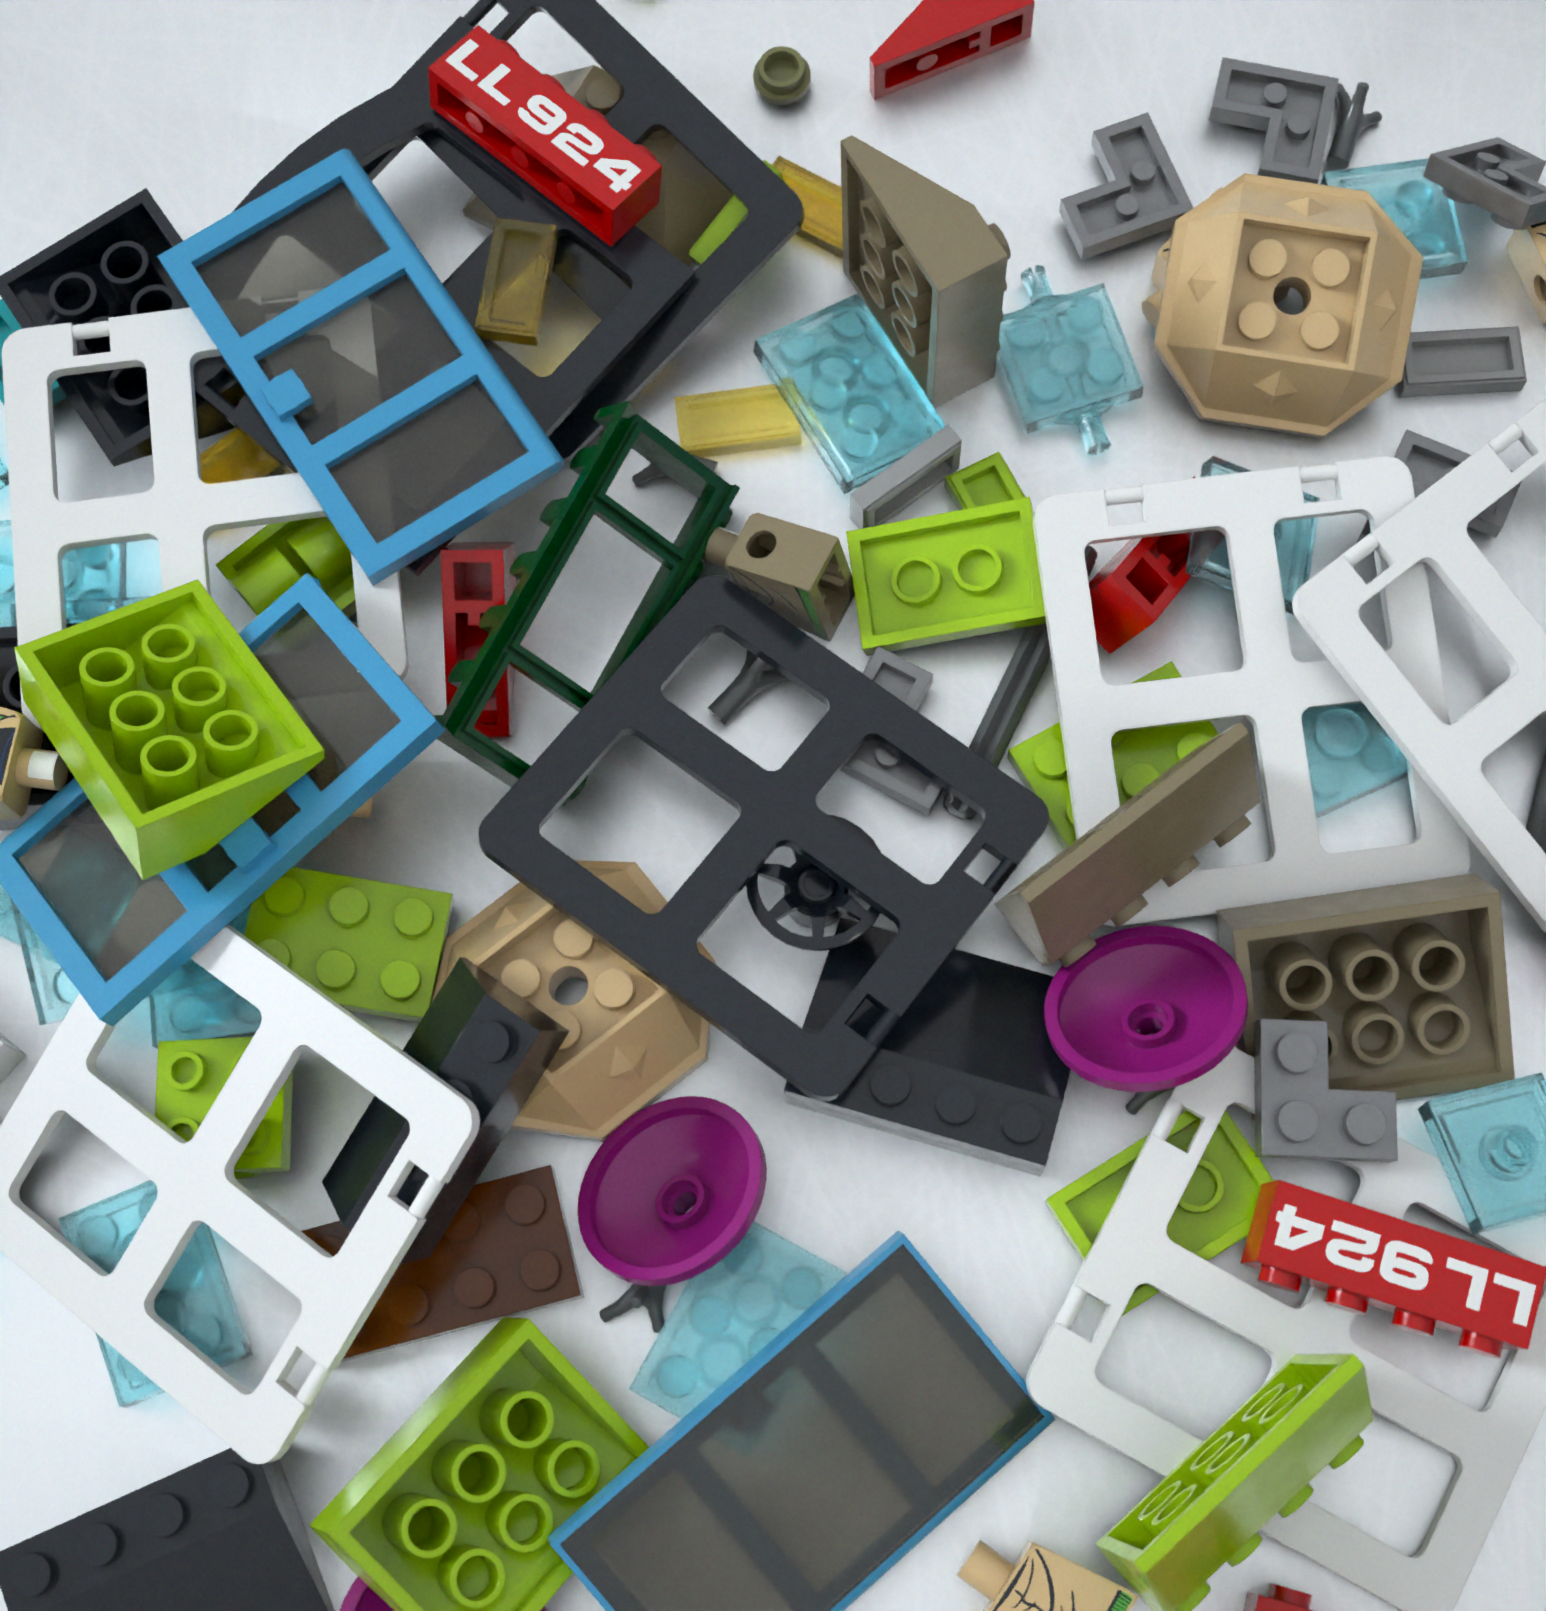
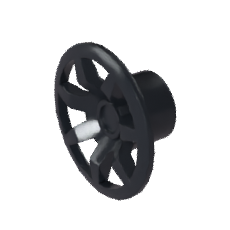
[746,814,881,951]

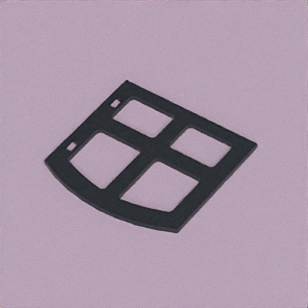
[170,72,696,577]

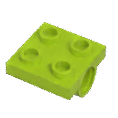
[215,517,356,654]
[155,1037,293,1179]

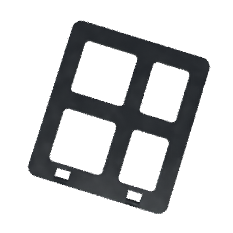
[319,0,805,463]
[478,575,1049,1101]

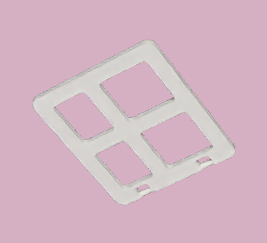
[2,291,409,732]
[1292,398,1546,933]
[1033,456,1471,927]
[0,882,480,1464]
[1026,1047,1546,1611]

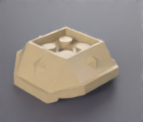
[1153,173,1423,439]
[432,860,716,1142]

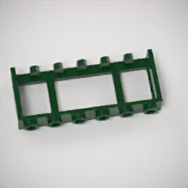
[434,400,740,807]

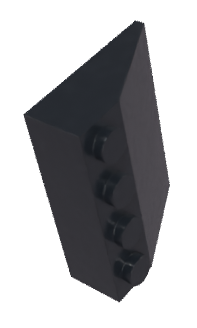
[0,188,275,466]
[784,917,1071,1176]
[0,1448,335,1611]

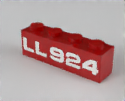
[428,25,662,247]
[1240,1180,1546,1359]

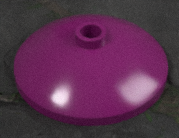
[1044,925,1248,1092]
[577,1096,767,1286]

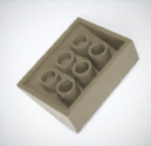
[840,135,1011,410]
[995,721,1261,968]
[1216,873,1515,1120]

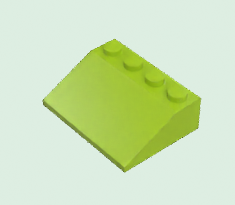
[15,579,325,880]
[309,1317,649,1611]
[1095,1354,1374,1611]

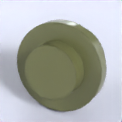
[753,46,811,105]

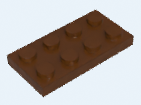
[301,1165,584,1362]

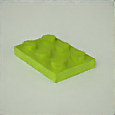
[846,497,1046,656]
[1007,661,1218,850]
[244,867,454,1022]
[1045,1109,1274,1316]

